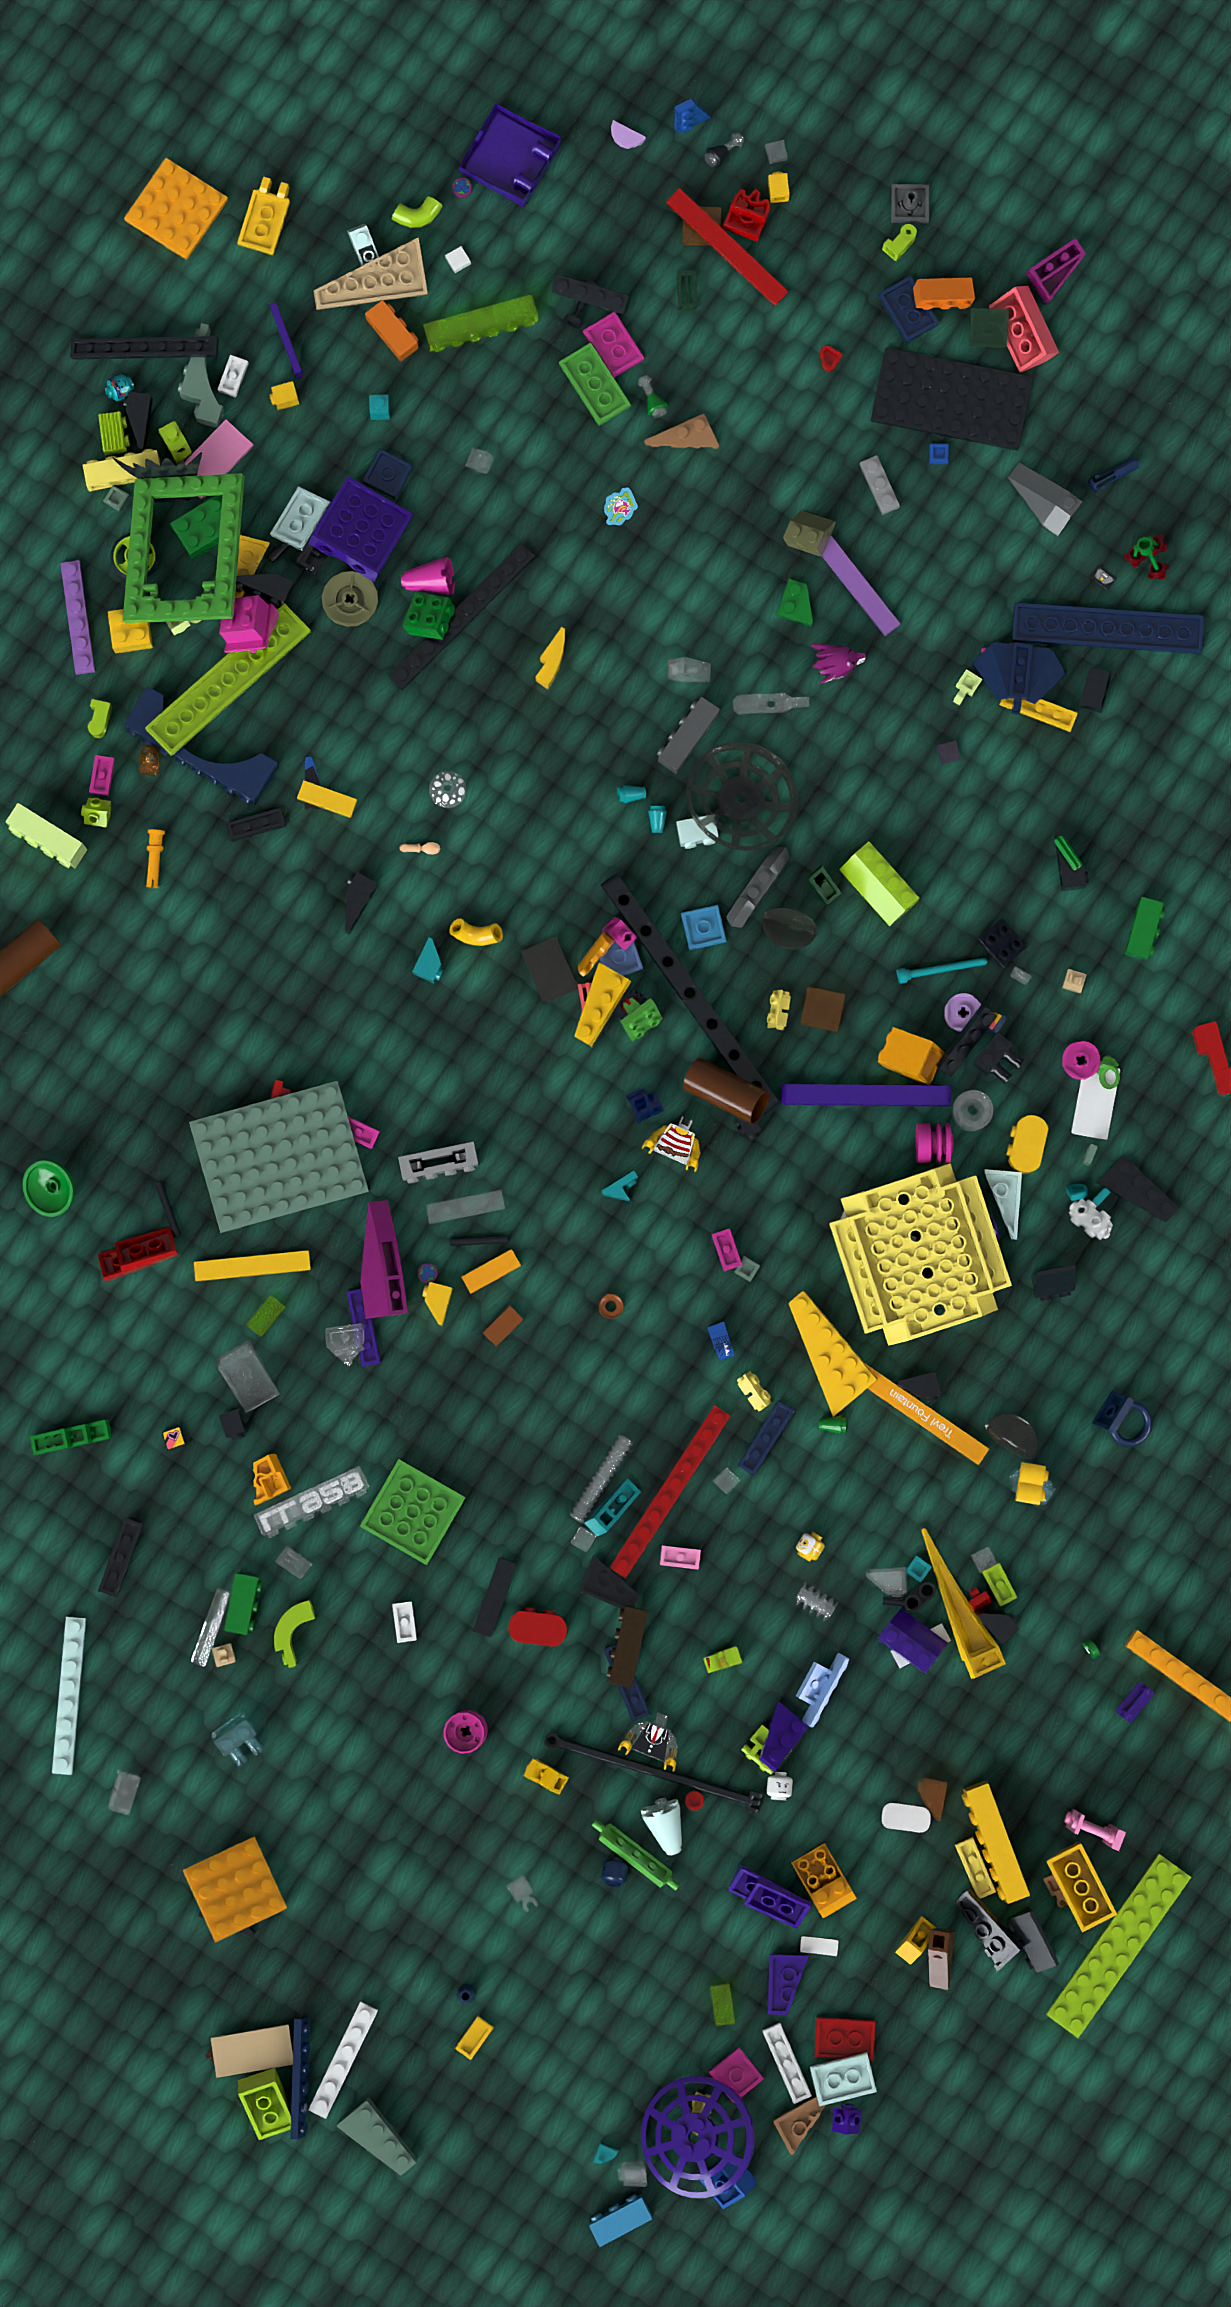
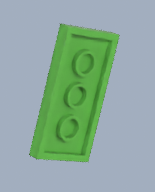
[559,343,631,426]

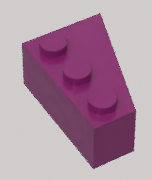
[1025,238,1086,305]

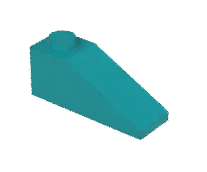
[584,1478,641,1536]

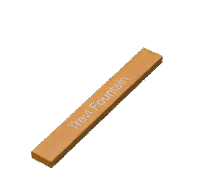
[866,1364,989,1465]

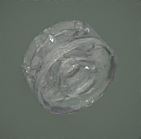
[952,1090,993,1132]

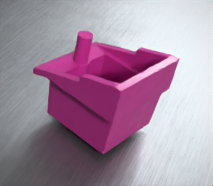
[219,595,279,653]

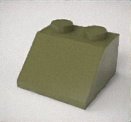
[783,510,836,557]

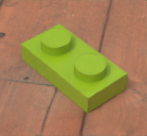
[982,1563,1017,1607]

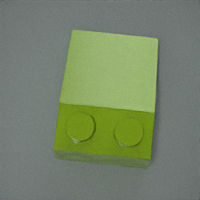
[238,2068,291,2140]

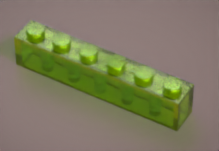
[423,294,538,352]

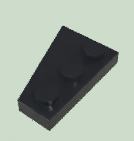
[579,1555,639,1609]

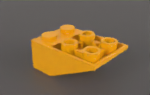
[791,1843,857,1918]

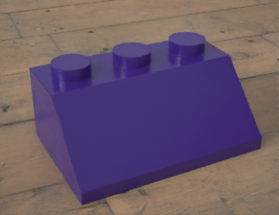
[878,1609,948,1675]

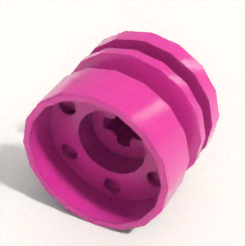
[915,1123,953,1163]
[444,1710,488,1754]

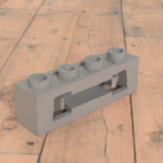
[398,1142,479,1184]

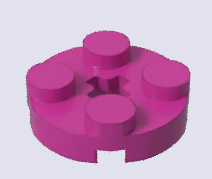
[1062,1041,1101,1080]

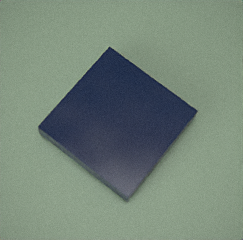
[362,448,413,500]

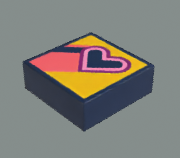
[987,1010,1007,1034]

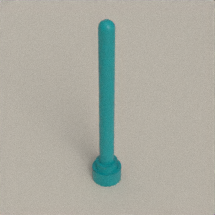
[896,957,988,984]

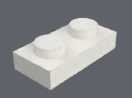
[217,355,249,398]
[392,1601,417,1643]

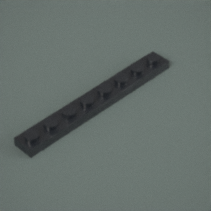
[70,336,219,360]

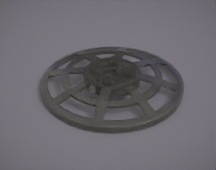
[686,742,798,851]

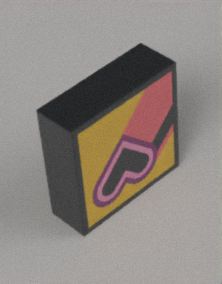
[162,1426,186,1451]

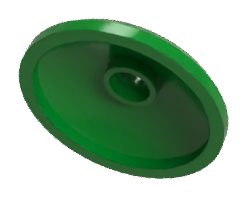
[22,1160,75,1217]

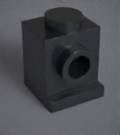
[733,1117,761,1142]

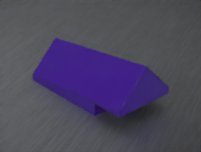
[728,1863,812,1929]

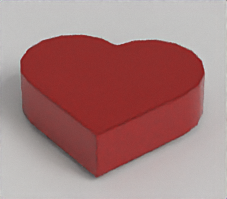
[819,346,843,371]

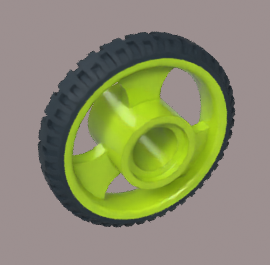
[110,534,160,580]

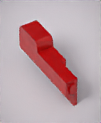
[1192,1022,1231,1095]

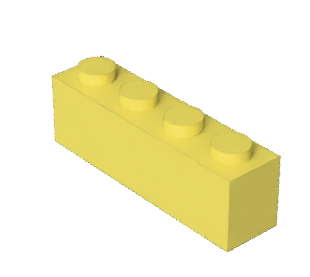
[83,449,161,492]

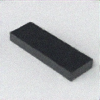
[226,807,286,842]

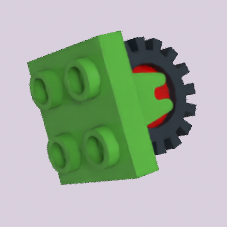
[614,989,663,1042]

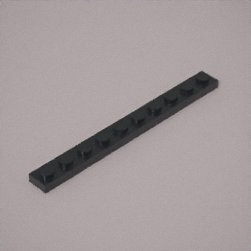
[389,543,535,690]

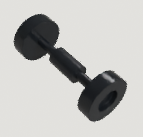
[563,279,598,329]

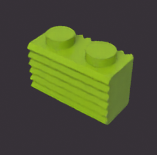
[98,411,130,455]

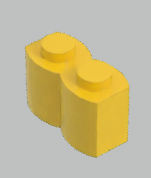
[1015,1462,1049,1505]

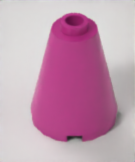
[401,557,455,595]

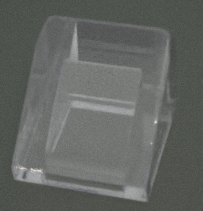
[466,449,494,474]

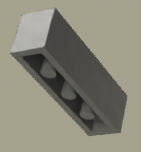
[657,697,720,775]

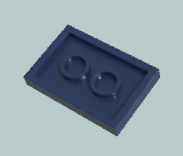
[878,276,939,343]

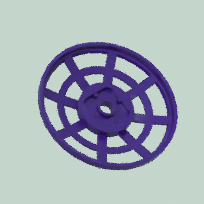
[641,2076,755,2198]

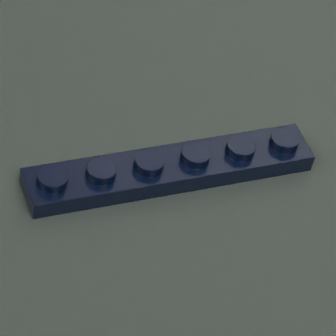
[290,2017,311,2140]

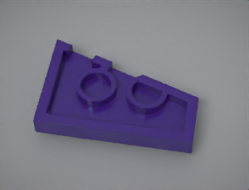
[759,1702,809,1771]
[768,1954,809,2015]

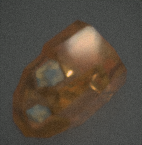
[139,745,160,776]

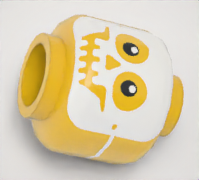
[796,1532,825,1562]

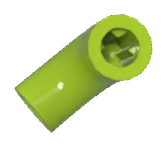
[392,196,443,228]

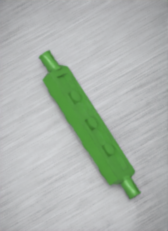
[591,1819,680,1891]

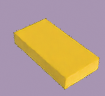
[455,2016,494,2060]

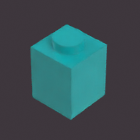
[369,395,390,420]

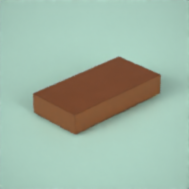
[483,1306,524,1347]

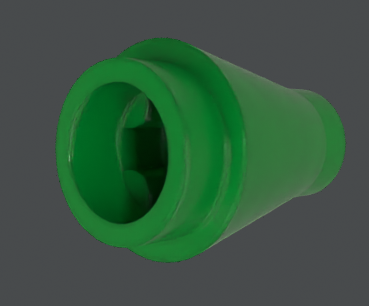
[819,1415,848,1434]

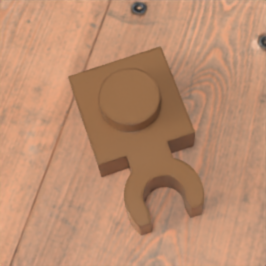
[1043,1874,1068,1908]

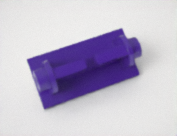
[1115,1681,1155,1724]

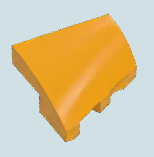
[578,932,615,976]
[253,1454,291,1505]

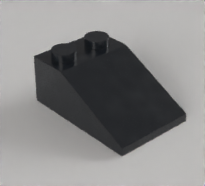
[1031,1265,1076,1301]

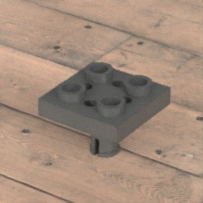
[891,184,929,223]

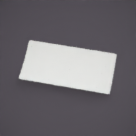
[1071,1063,1120,1140]

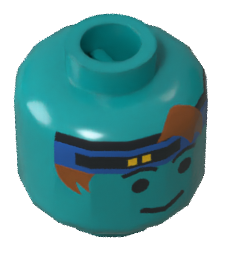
[105,374,134,402]

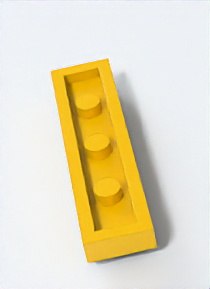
[999,698,1078,732]

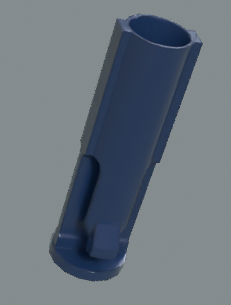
[1088,457,1139,493]

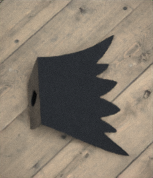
[112,452,202,503]

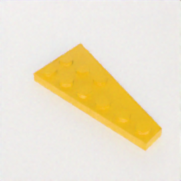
[788,1291,878,1417]

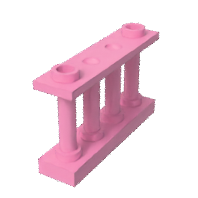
[1064,1809,1126,1851]

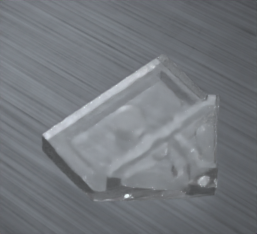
[325,1323,365,1367]

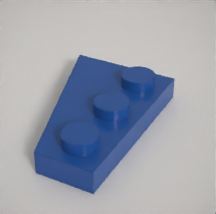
[674,98,711,134]

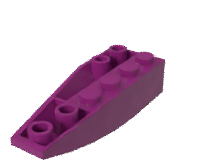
[360,1200,408,1319]

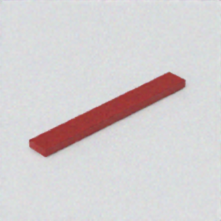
[666,188,788,306]

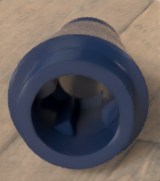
[457,1984,476,2004]

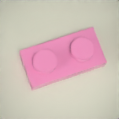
[660,1546,701,1569]

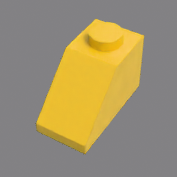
[422,1282,453,1326]
[895,1916,936,1965]

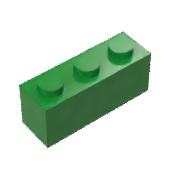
[1124,897,1165,960]
[224,1573,262,1635]

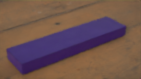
[269,303,303,379]
[346,1288,381,1367]

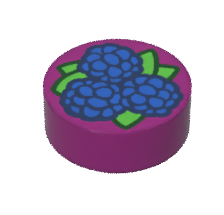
[453,178,472,198]
[418,1264,438,1283]

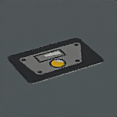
[1090,565,1117,590]

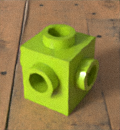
[81,798,111,827]

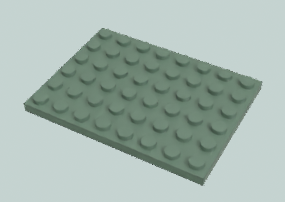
[189,1081,369,1233]

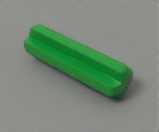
[1054,835,1082,870]

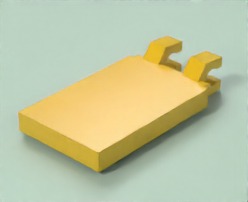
[237,177,290,256]

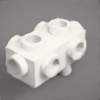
[1069,1199,1113,1240]

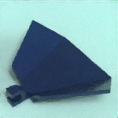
[972,642,1066,715]

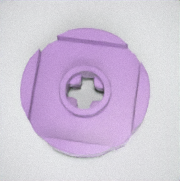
[944,993,981,1032]

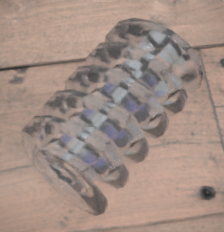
[796,1582,838,1622]

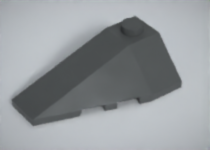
[1008,462,1082,537]

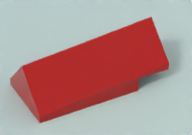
[98,1227,178,1282]

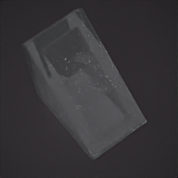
[275,1546,312,1579]

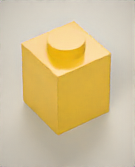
[768,172,789,203]
[269,381,299,410]

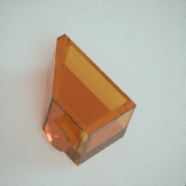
[917,1777,948,1821]

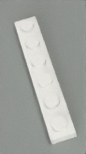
[308,2001,378,2119]

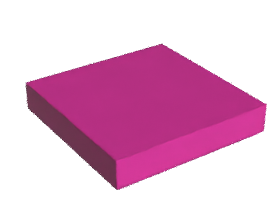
[709,2047,764,2104]

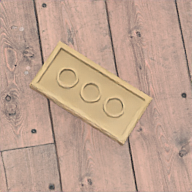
[211,2024,293,2078]

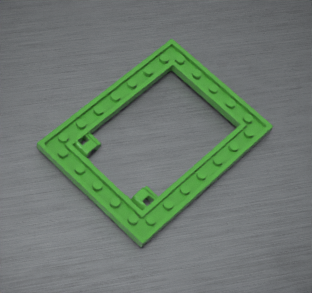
[123,473,245,623]

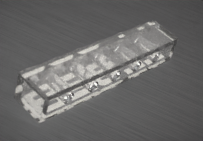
[253,1466,370,1538]

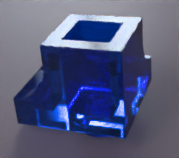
[626,1088,664,1123]

